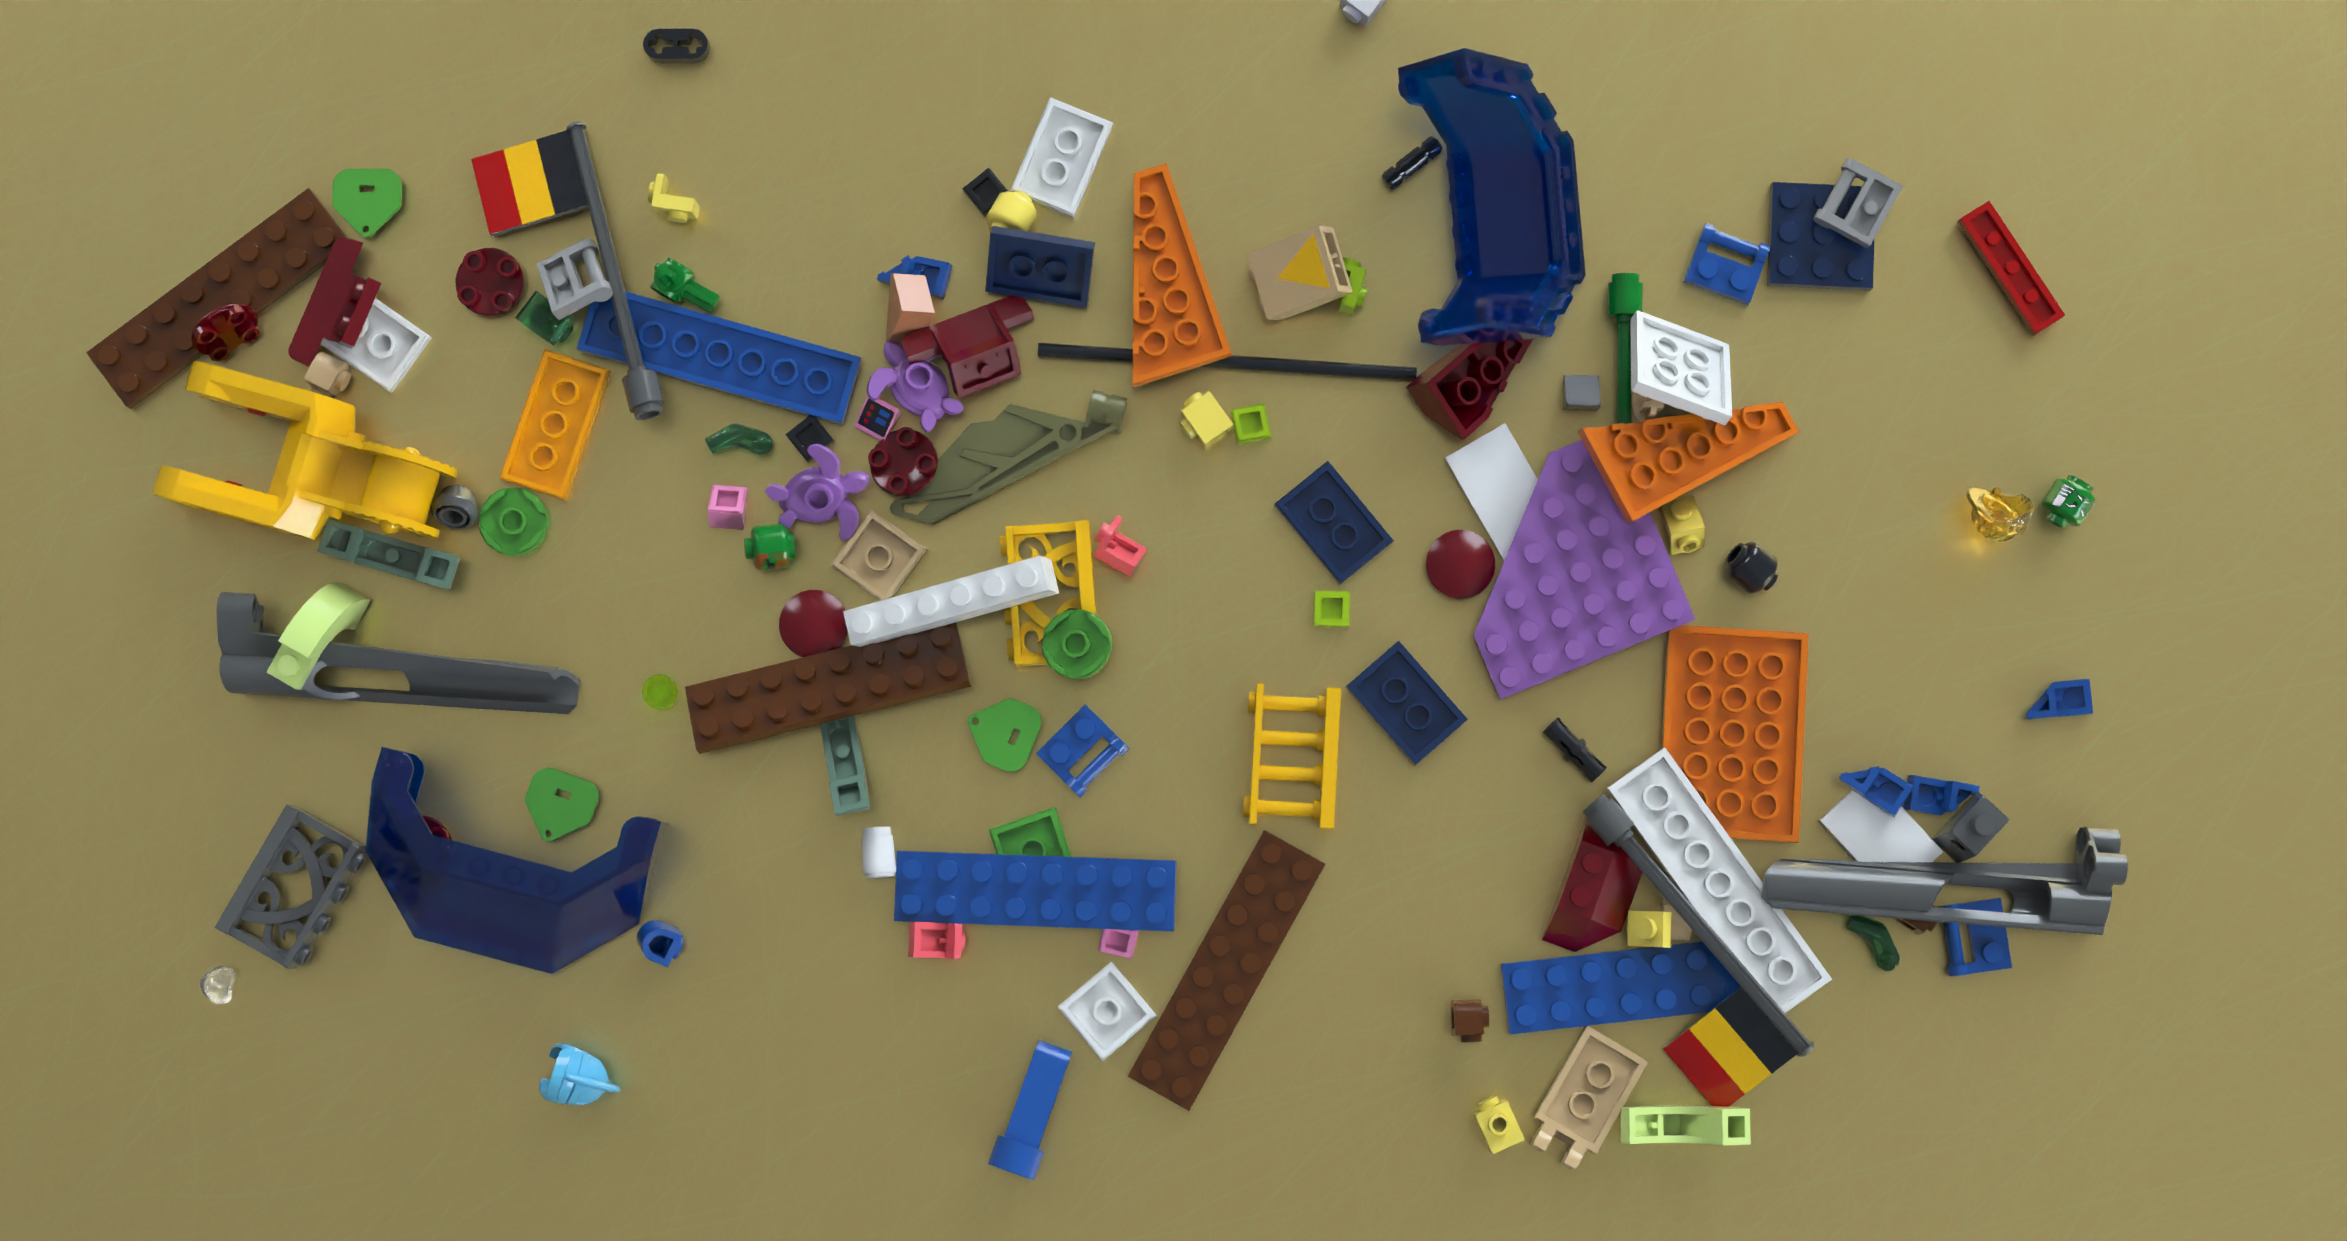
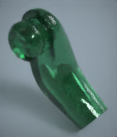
[705,423,773,455]
[1846,915,1900,971]

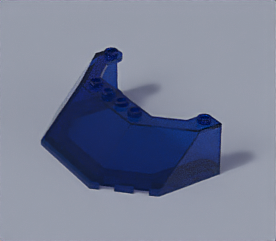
[1398,48,1586,346]
[365,747,668,974]

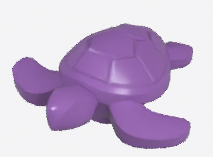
[867,341,963,433]
[765,444,870,540]

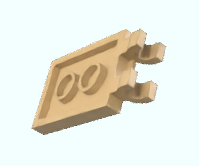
[1529,1026,1648,1170]

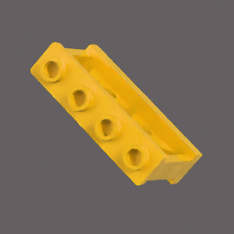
[1000,520,1096,667]

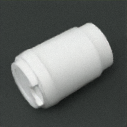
[862,827,897,879]

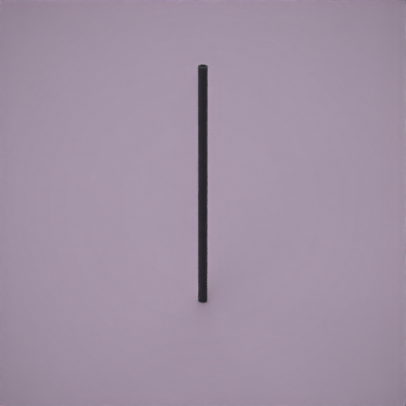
[1038,343,1417,381]

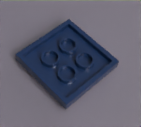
[1767,182,1874,291]

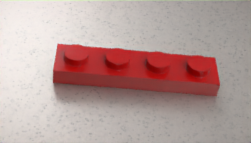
[1957,201,2066,336]

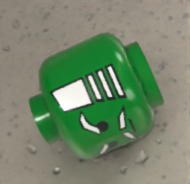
[2042,475,2095,529]

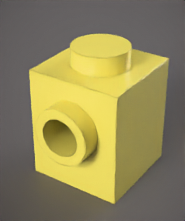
[1180,391,1234,449]
[1472,1096,1525,1154]

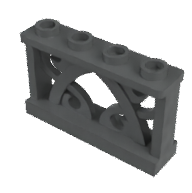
[214,804,367,969]

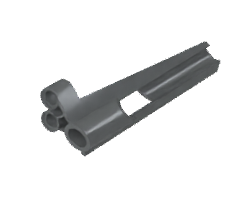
[217,592,580,714]
[1761,827,2128,935]

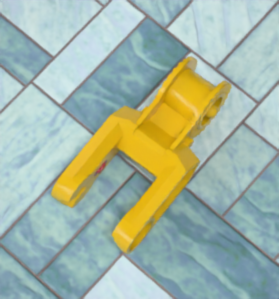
[151,361,458,540]

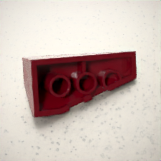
[1406,302,1538,440]

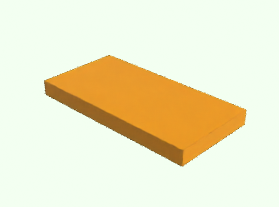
[499,349,611,501]

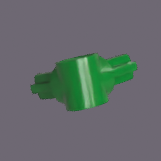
[650,257,720,312]

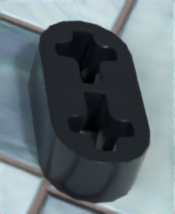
[643,28,710,63]

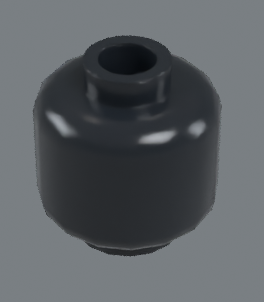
[1725,542,1778,594]

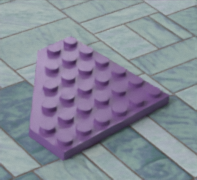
[1473,440,1696,700]

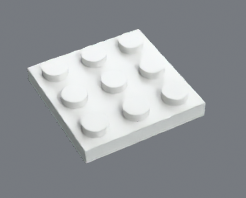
[1630,310,1732,425]

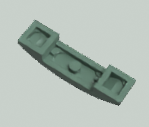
[317,518,460,590]
[820,716,870,816]

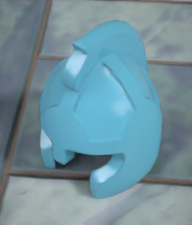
[539,1043,621,1105]

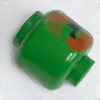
[744,524,795,570]

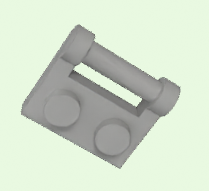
[1813,158,1903,249]
[537,239,613,320]

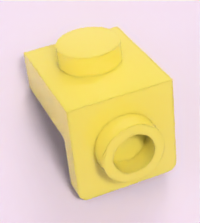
[648,173,700,223]
[1660,495,1705,555]
[1626,910,1672,948]

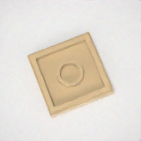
[831,509,928,601]

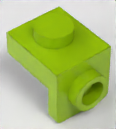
[1339,257,1368,315]

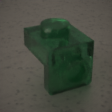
[515,291,574,346]

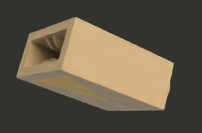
[1247,225,1353,320]

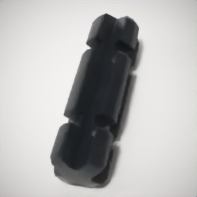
[1382,136,1443,190]

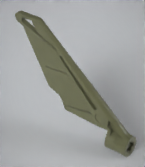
[890,390,1127,525]

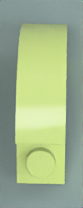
[267,582,371,690]
[1621,1105,1751,1146]

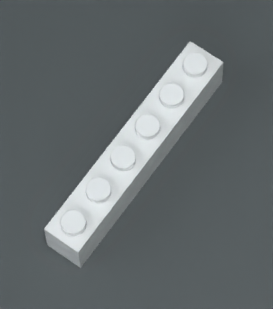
[843,556,1059,647]

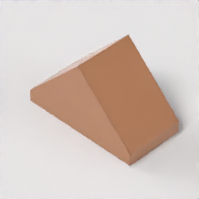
[886,273,935,343]

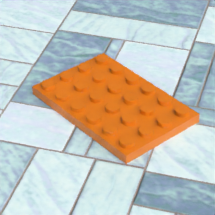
[1661,625,1809,843]

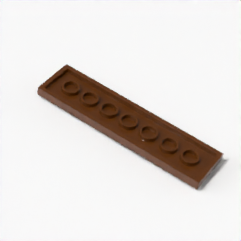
[86,188,348,409]
[685,622,971,754]
[1128,830,1325,1111]

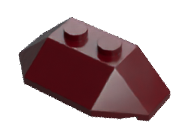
[1541,816,1643,952]

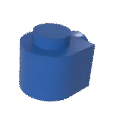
[637,920,683,967]

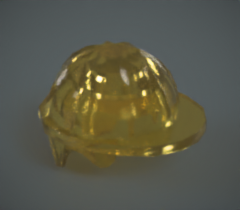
[1966,486,2034,542]

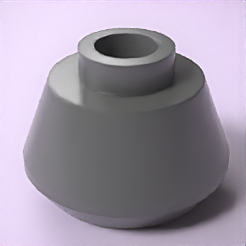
[430,484,478,529]

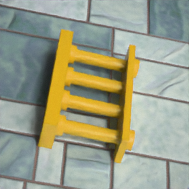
[1243,683,1341,829]

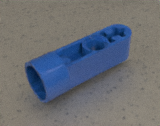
[988,1040,1072,1180]

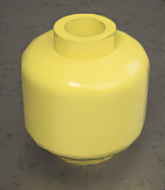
[986,190,1037,232]

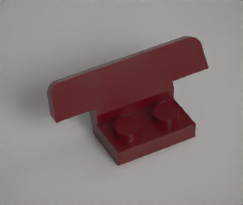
[288,237,381,367]
[902,296,1034,398]

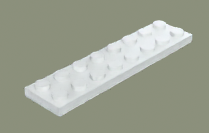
[1606,748,1832,1013]

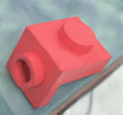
[1094,515,1147,576]
[908,922,965,959]

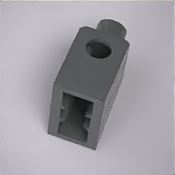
[1932,792,2009,863]

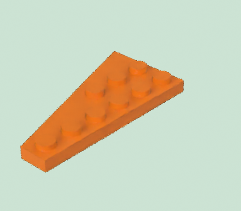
[1133,163,1232,388]
[1577,402,1799,524]

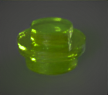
[642,674,678,709]

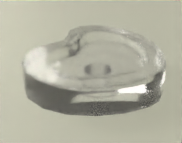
[200,966,236,1004]

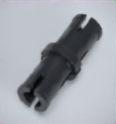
[1542,717,1607,783]

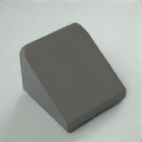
[1563,375,1601,411]

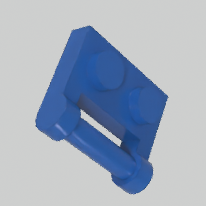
[1683,223,1771,305]
[1036,704,1129,798]
[1938,898,2012,976]

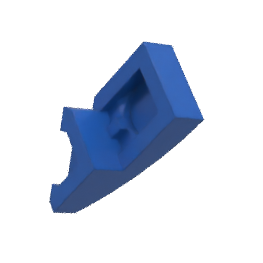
[877,255,952,299]
[2026,679,2093,719]
[1839,766,1914,818]
[1904,775,1980,815]

